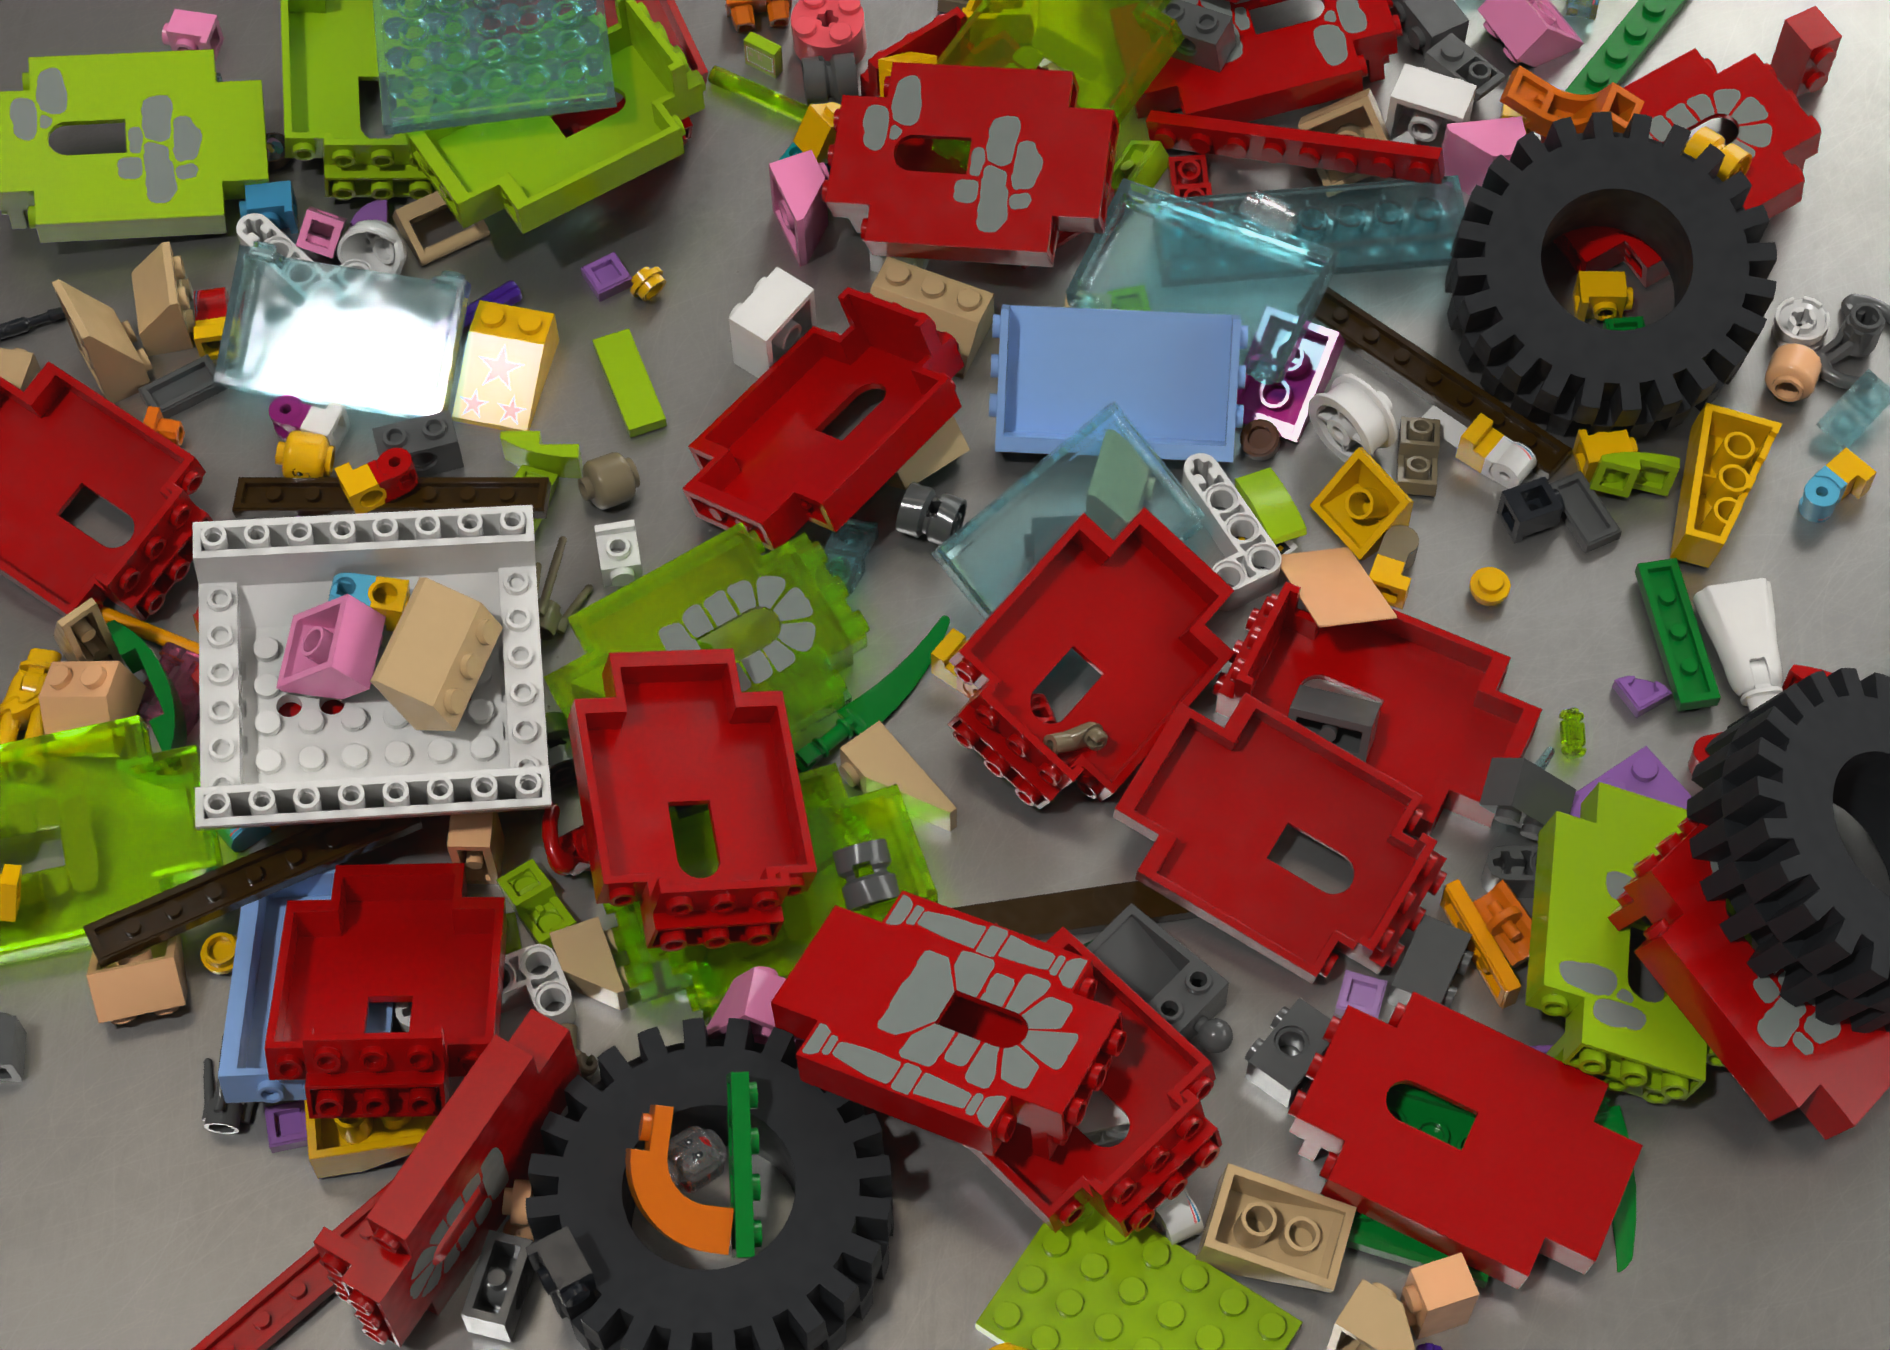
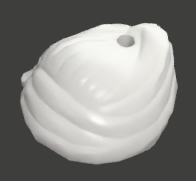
[337,220,407,282]

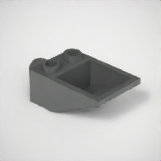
[1086,903,1233,1053]

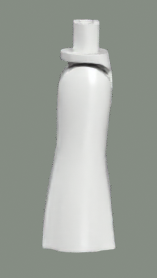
[1693,578,1783,712]

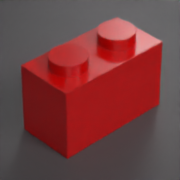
[1770,6,1842,97]

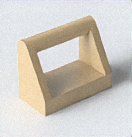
[392,191,490,266]

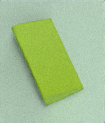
[1111,140,1169,212]

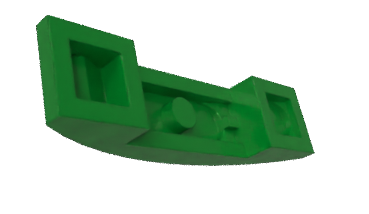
[106,620,187,771]

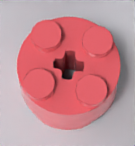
[791,0,867,64]

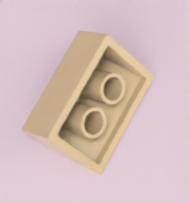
[870,256,994,379]
[370,577,503,731]

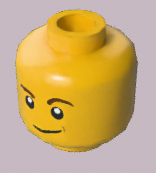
[275,430,335,478]

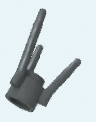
[202,1033,255,1134]

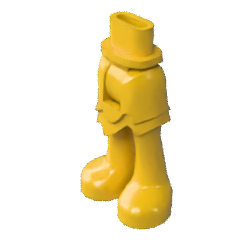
[0,648,62,785]

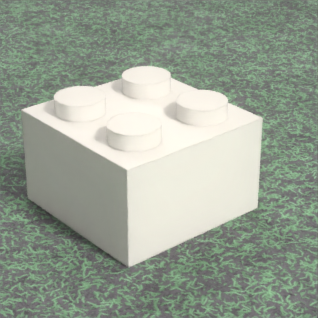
[1386,63,1477,148]
[729,267,817,378]

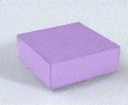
[1334,970,1388,1019]

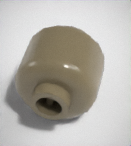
[578,452,640,510]

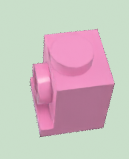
[162,9,224,61]
[295,206,347,259]

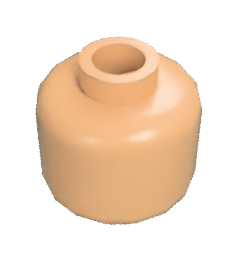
[1765,343,1822,402]

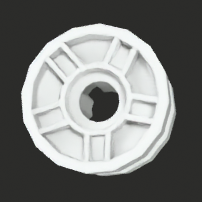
[1771,296,1831,352]

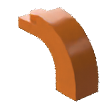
[1500,65,1644,137]
[625,1105,734,1255]

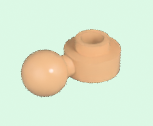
[502,1179,534,1242]

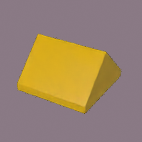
[1309,447,1414,560]

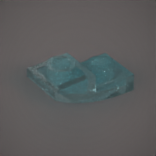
[1816,369,1890,449]
[813,518,879,594]

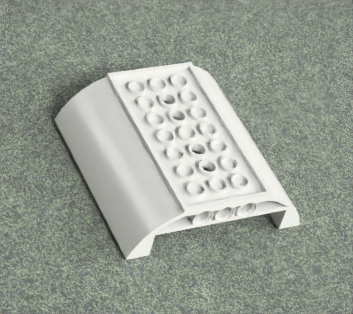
[192,505,552,831]

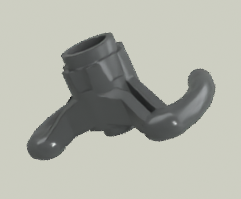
[1815,293,1890,392]

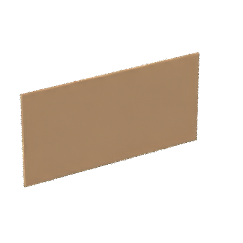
[1280,547,1397,627]

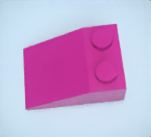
[1237,307,1345,443]

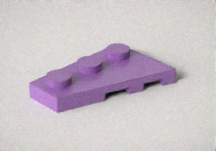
[1570,746,1692,818]

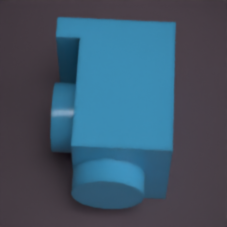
[239,180,299,234]

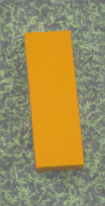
[1440,879,1522,1009]

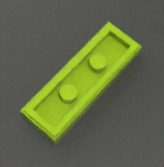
[592,328,667,438]

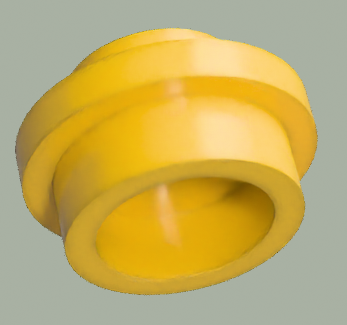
[630,266,666,302]
[1469,567,1511,606]
[200,932,237,975]

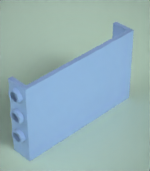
[989,304,1248,462]
[218,866,395,1103]

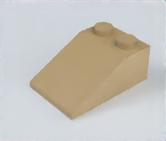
[51,279,153,404]
[1196,1163,1357,1293]

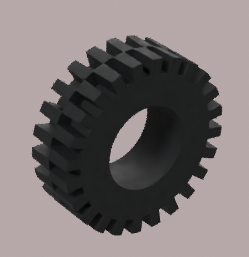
[1445,112,1777,440]
[1687,668,1890,1033]
[526,1018,894,1350]

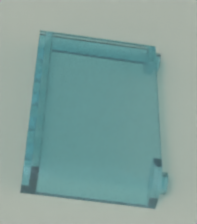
[1066,178,1339,385]
[213,241,471,419]
[931,401,1205,620]

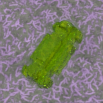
[1559,708,1586,759]

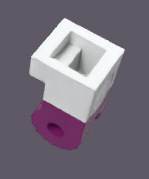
[268,395,351,454]

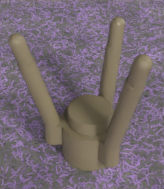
[536,536,593,640]

